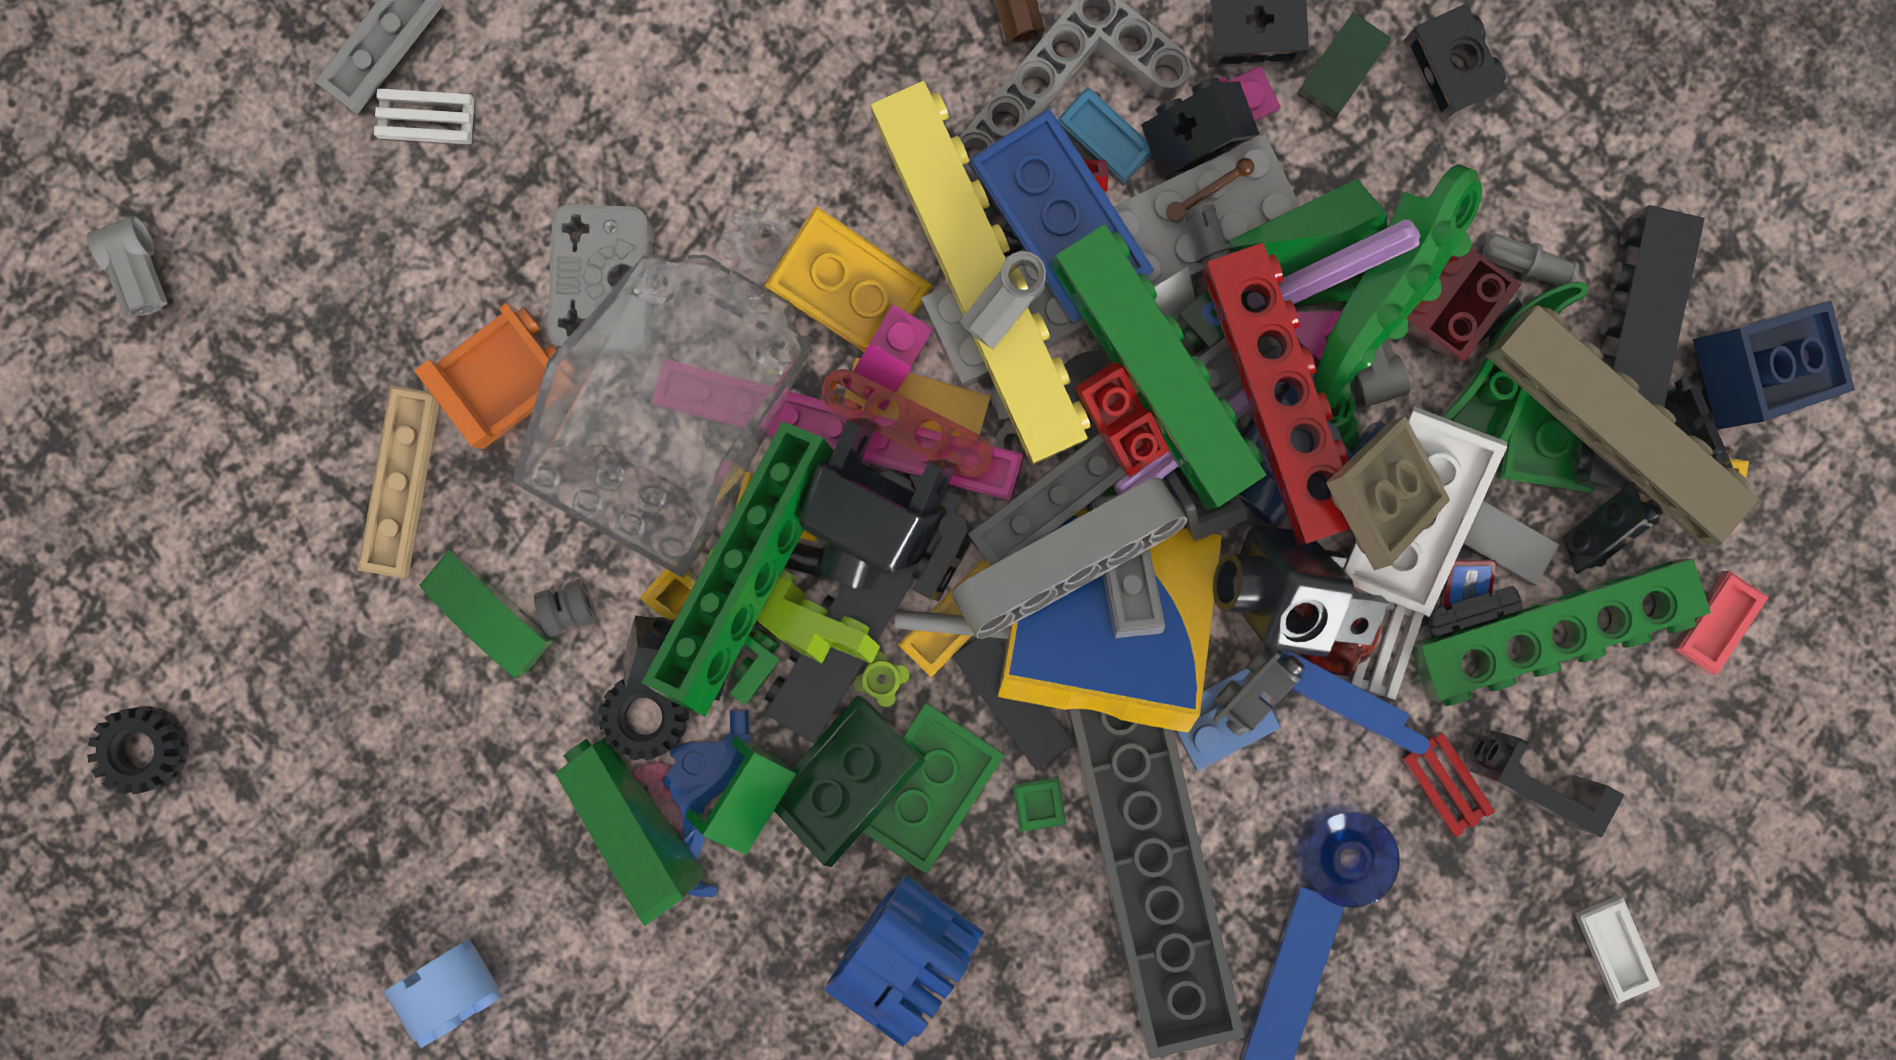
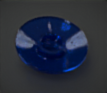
[1304,812,1400,908]

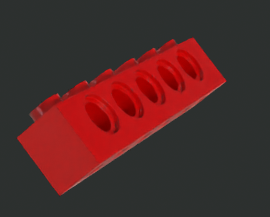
[1202,243,1351,546]

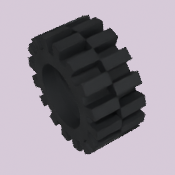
[598,679,689,761]
[87,706,189,795]

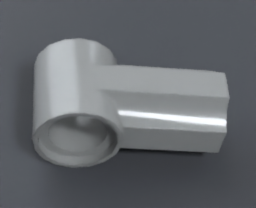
[87,216,168,318]
[959,251,1046,350]
[1351,338,1410,408]

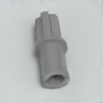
[1482,233,1579,286]

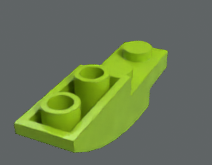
[708,548,880,664]

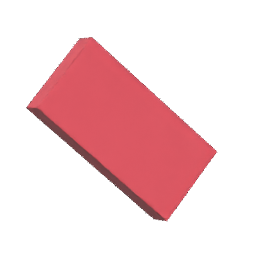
[1672,571,1769,675]

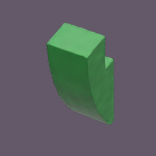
[419,550,554,679]

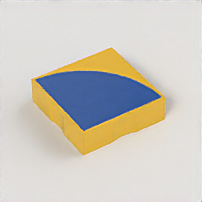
[998,509,1222,733]

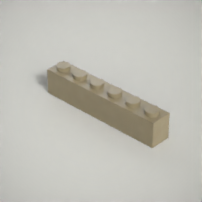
[1485,305,1760,545]

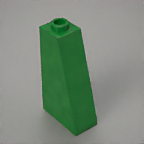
[555,739,707,926]

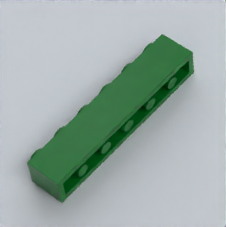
[1048,224,1266,509]

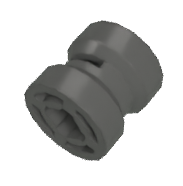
[534,579,596,638]

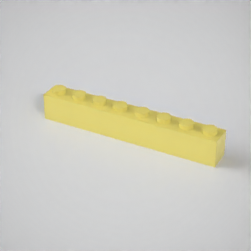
[870,81,1091,466]

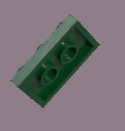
[774,695,926,867]

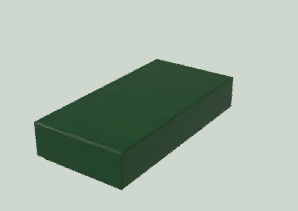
[1298,12,1391,118]

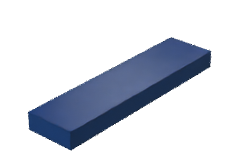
[1240,884,1346,1060]

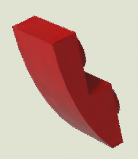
[1074,362,1170,477]

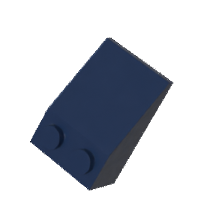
[1693,300,1855,430]

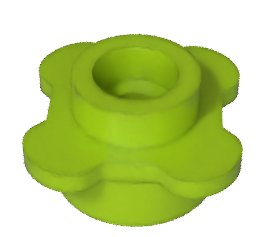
[854,651,909,707]

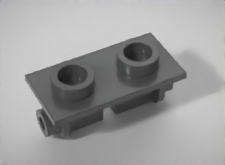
[1213,646,1305,736]

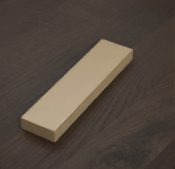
[357,385,439,578]

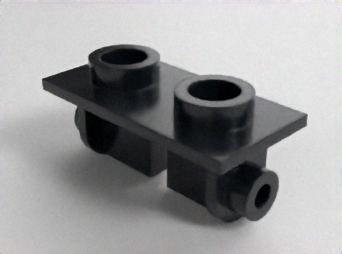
[1664,376,1733,469]
[1563,482,1663,574]

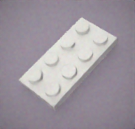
[1344,407,1507,617]

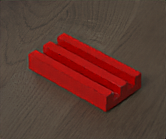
[1400,731,1495,838]

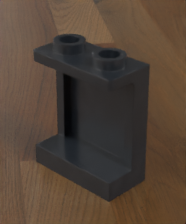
[1470,730,1624,838]

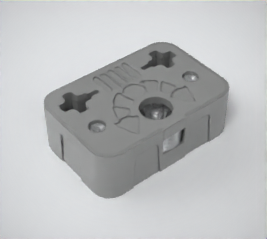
[548,204,655,354]

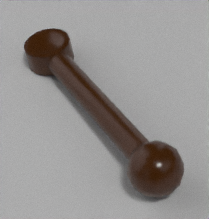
[1166,158,1255,222]

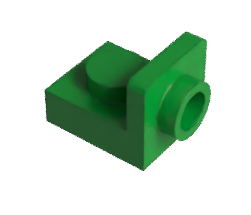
[729,628,784,705]

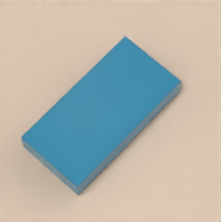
[1057,86,1152,186]

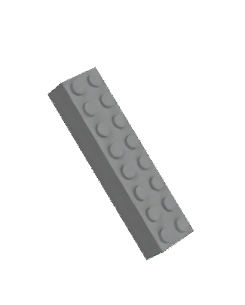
[921,134,1300,388]

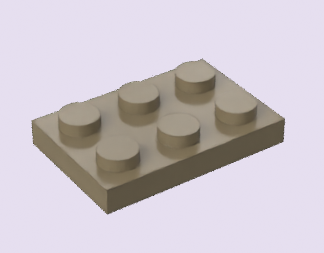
[1326,416,1450,571]

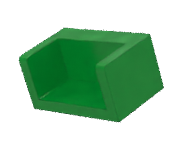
[685,735,796,855]

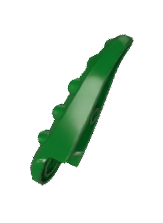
[1314,164,1482,409]
[1439,281,1588,442]

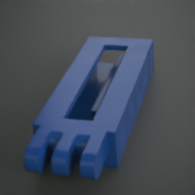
[1269,648,1429,754]

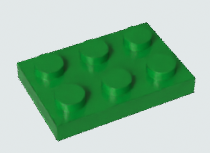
[863,702,1005,875]

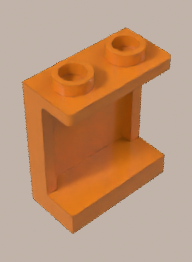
[414,302,572,449]

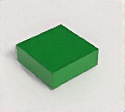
[1012,776,1067,832]

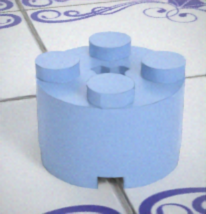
[383,938,502,1049]

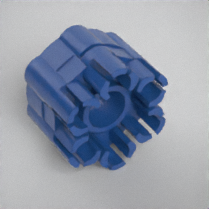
[823,874,984,1047]

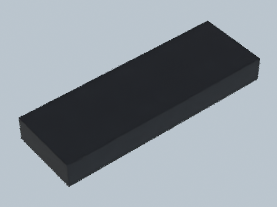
[952,637,1074,771]

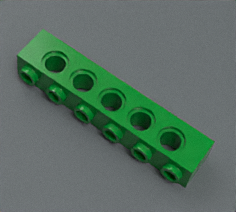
[641,421,834,717]
[1412,559,1711,706]

